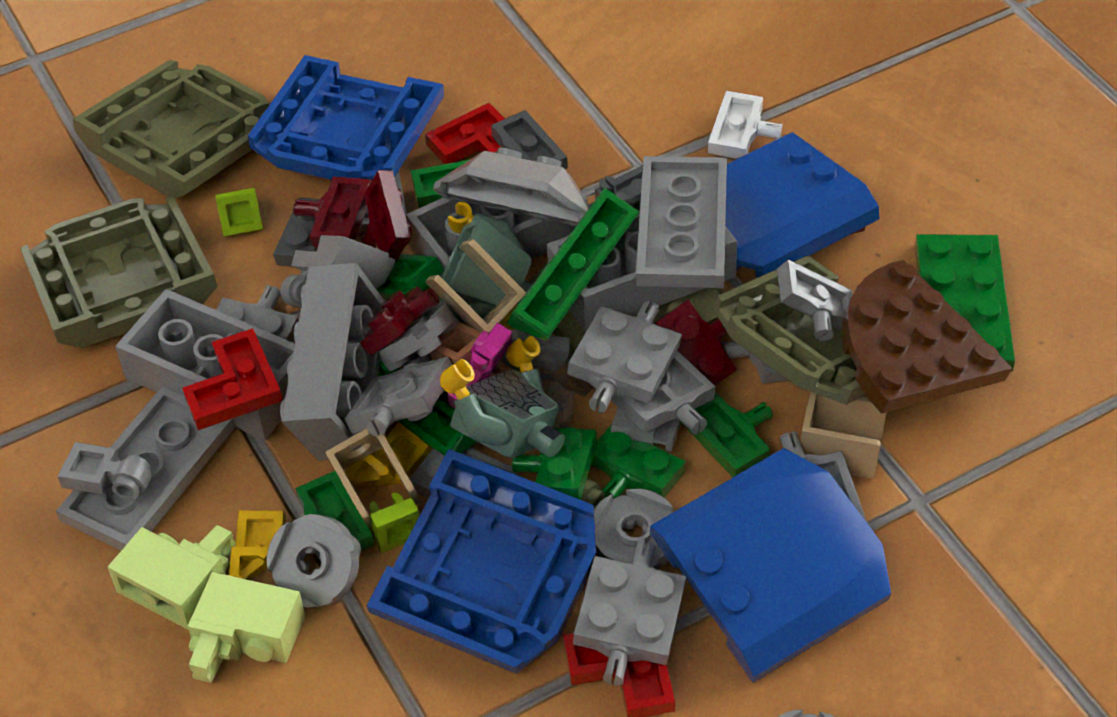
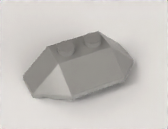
[433,148,590,227]

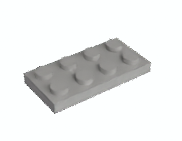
[636,156,727,288]
[56,386,235,550]

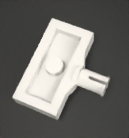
[708,91,783,159]

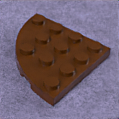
[841,260,1012,414]

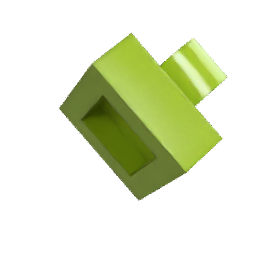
[215,188,263,236]
[369,492,419,553]

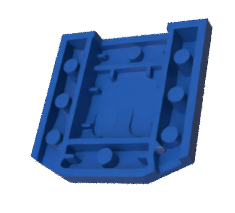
[248,55,444,181]
[725,132,880,278]
[650,448,891,683]
[366,449,596,674]

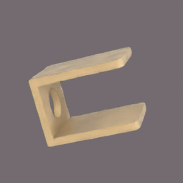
[425,239,526,333]
[801,392,887,479]
[325,428,421,531]

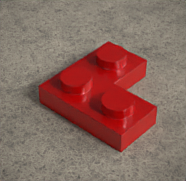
[425,103,505,164]
[182,328,283,431]
[563,633,676,717]

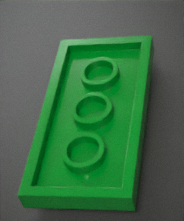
[914,234,1015,371]

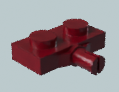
[360,170,412,261]
[293,176,371,247]
[360,286,440,356]
[653,299,737,386]

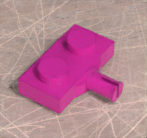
[447,323,512,409]

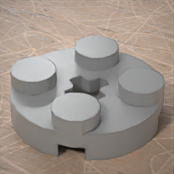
[377,301,459,371]
[594,489,673,570]
[266,514,361,608]

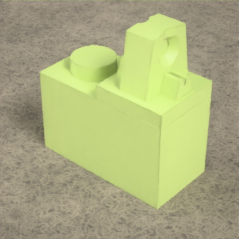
[107,525,235,630]
[187,572,306,683]

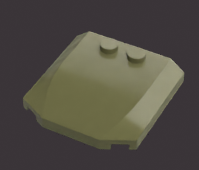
[73,60,269,198]
[20,197,217,348]
[713,256,865,405]

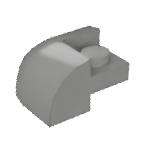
[291,235,395,289]

